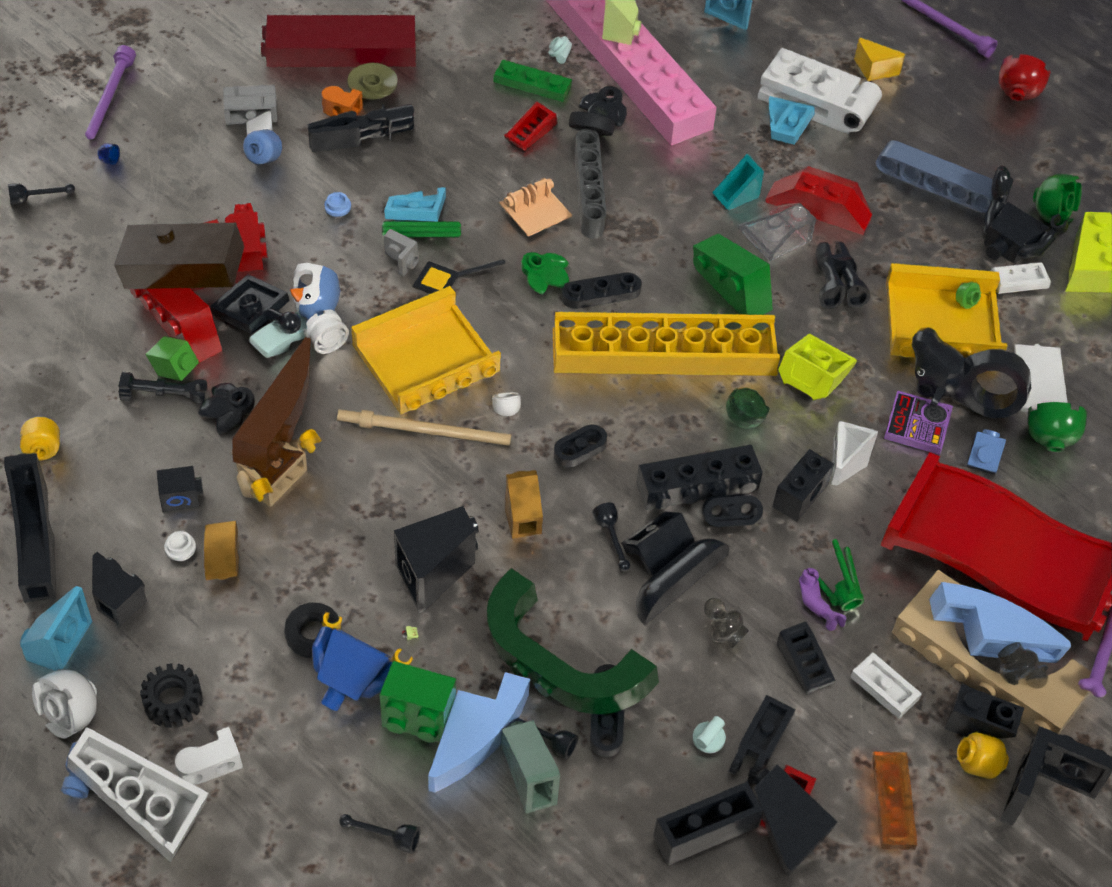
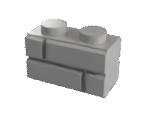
[223,85,278,125]

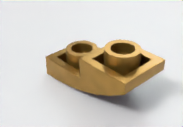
[204,521,239,580]

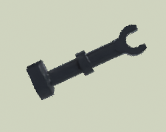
[118,372,208,403]

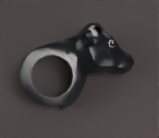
[912,327,1032,418]

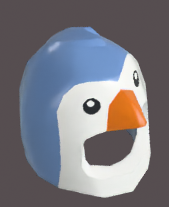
[290,262,340,320]

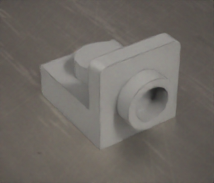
[384,229,419,276]

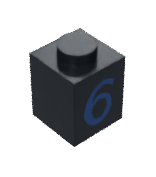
[156,466,204,512]

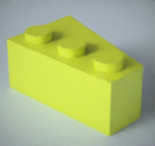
[1065,212,1112,293]

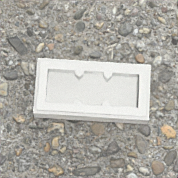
[991,262,1051,294]

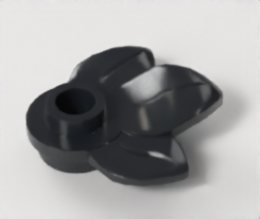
[579,86,627,127]
[198,383,255,434]

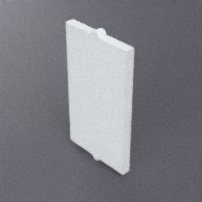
[1014,344,1068,412]

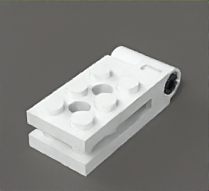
[757,48,882,134]

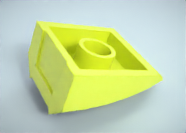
[778,333,857,400]

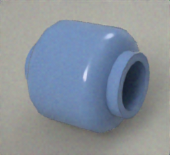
[243,129,282,165]

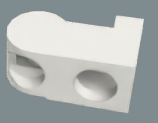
[175,727,243,785]

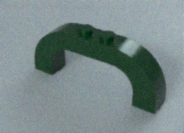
[487,568,659,714]

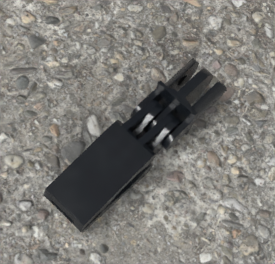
[308,104,414,152]

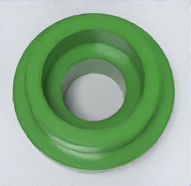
[956,282,981,309]

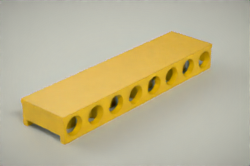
[552,312,780,376]

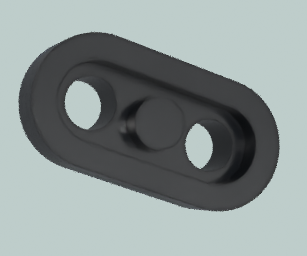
[554,424,607,467]
[702,494,763,527]

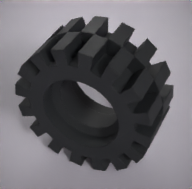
[140,663,203,728]

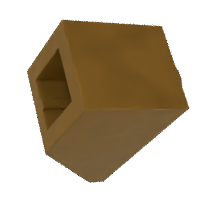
[505,470,543,539]

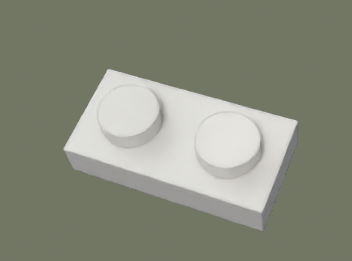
[850,653,922,719]

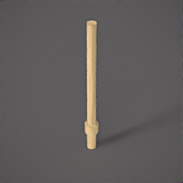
[337,409,512,446]

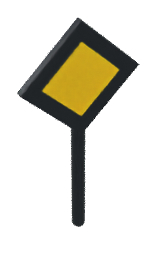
[413,259,506,294]

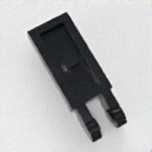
[729,695,796,784]

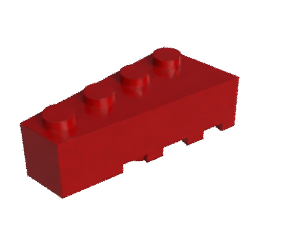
[129,288,222,363]

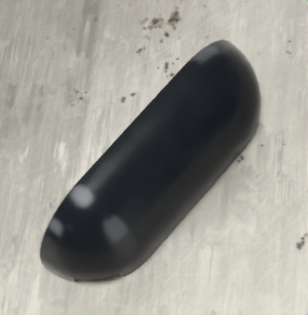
[636,538,729,625]

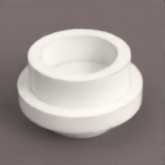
[164,531,196,561]

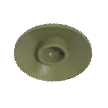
[347,63,398,99]

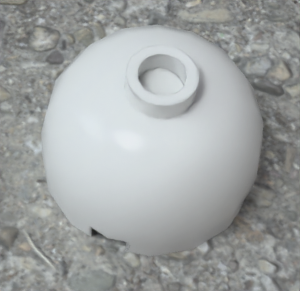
[32,669,97,739]

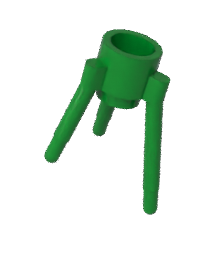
[818,539,864,611]

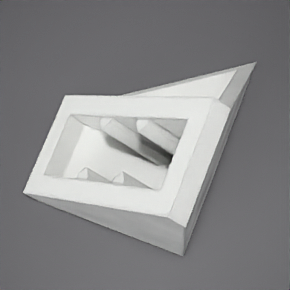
[831,421,878,485]

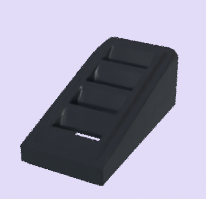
[777,621,836,694]

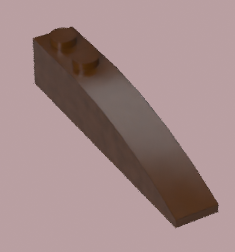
[232,337,311,471]

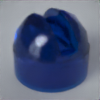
[97,143,120,165]

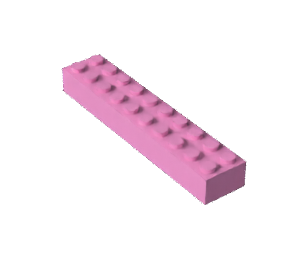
[546,0,717,146]

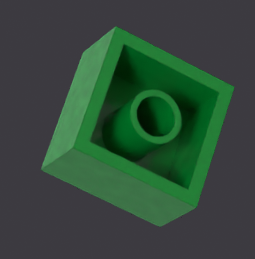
[380,661,456,742]

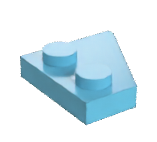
[769,96,815,145]
[384,187,446,222]

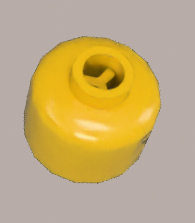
[20,417,60,461]
[957,732,1009,779]

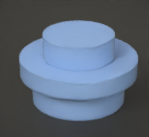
[324,192,351,217]

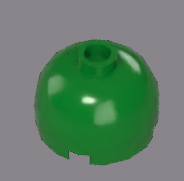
[1033,174,1082,226]
[1027,402,1087,452]

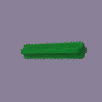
[382,221,461,238]

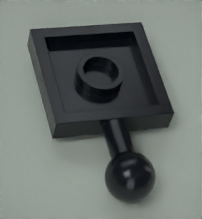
[210,274,301,334]

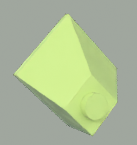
[602,0,641,45]

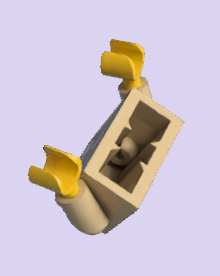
[232,429,322,507]

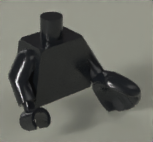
[983,166,1068,263]

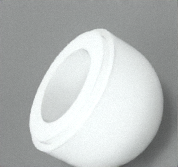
[492,392,521,416]

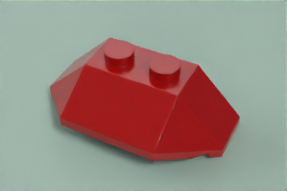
[765,166,872,235]

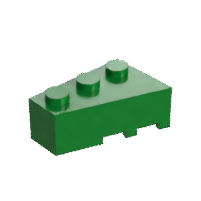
[693,233,773,315]

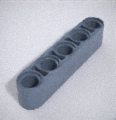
[876,140,993,213]

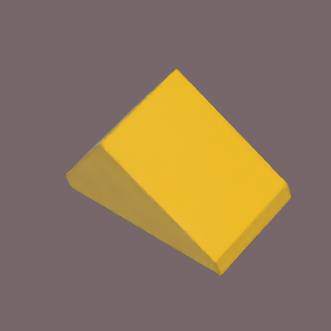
[854,38,905,81]

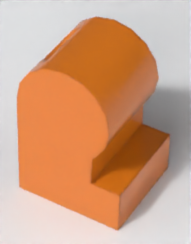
[322,86,363,117]

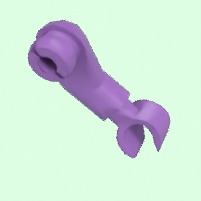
[799,568,847,631]

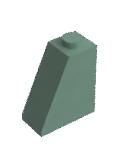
[501,720,560,814]

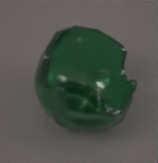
[725,387,770,429]

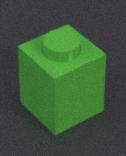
[145,336,199,381]

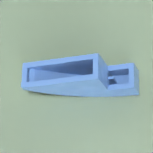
[929,582,1071,663]
[428,672,530,792]

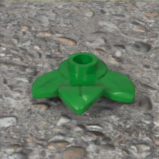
[521,252,569,295]

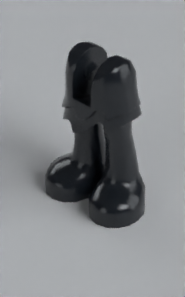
[816,241,870,309]

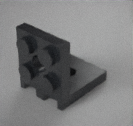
[1000,726,1112,826]

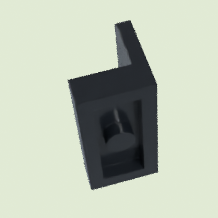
[621,511,695,575]

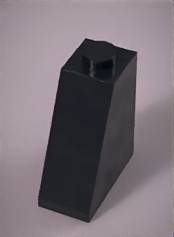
[753,764,838,877]

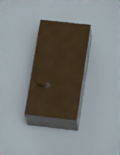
[114,223,244,289]

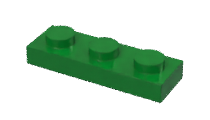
[494,60,572,102]

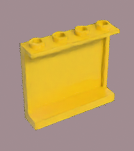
[886,263,1008,358]
[351,286,501,415]

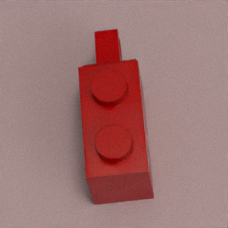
[225,203,268,272]

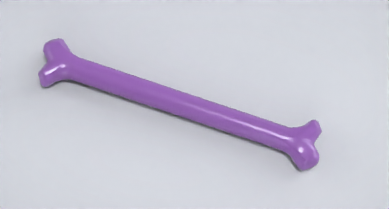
[1078,605,1112,698]

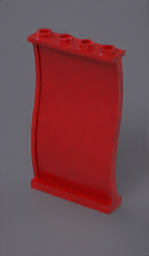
[880,452,1112,642]

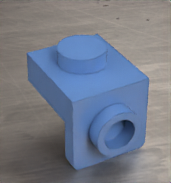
[967,429,1006,474]

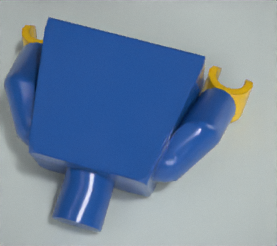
[312,612,413,711]

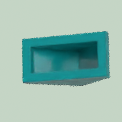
[712,154,764,210]

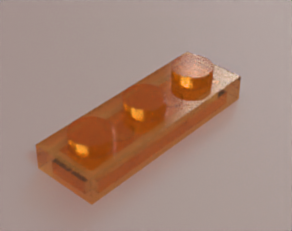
[872,751,917,850]

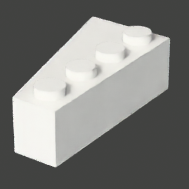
[67,727,208,863]

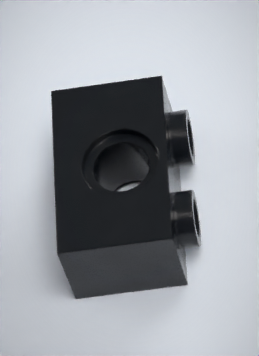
[772,449,834,522]

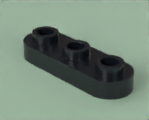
[562,272,642,309]
[590,664,624,757]

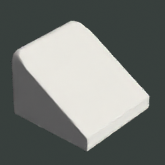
[246,111,273,135]

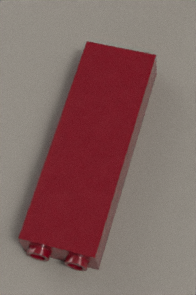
[261,15,416,67]

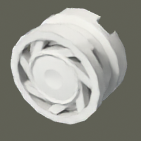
[303,309,349,354]

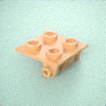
[499,178,572,237]

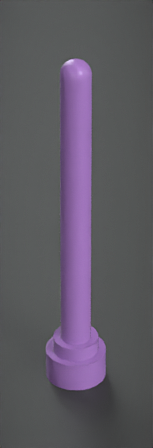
[901,0,998,58]
[85,45,136,140]

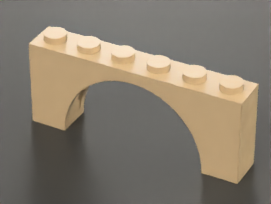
[892,570,1091,735]

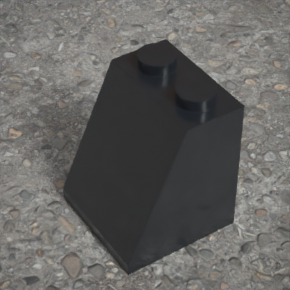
[394,506,479,613]

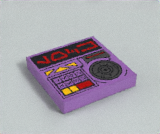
[884,390,953,455]

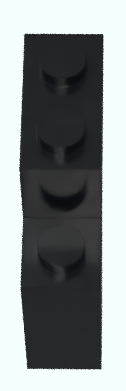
[4,453,57,603]

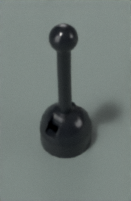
[8,183,75,205]
[592,502,630,572]
[515,717,579,759]
[339,814,421,854]

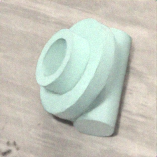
[549,36,572,64]
[693,716,726,753]

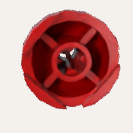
[998,54,1051,102]

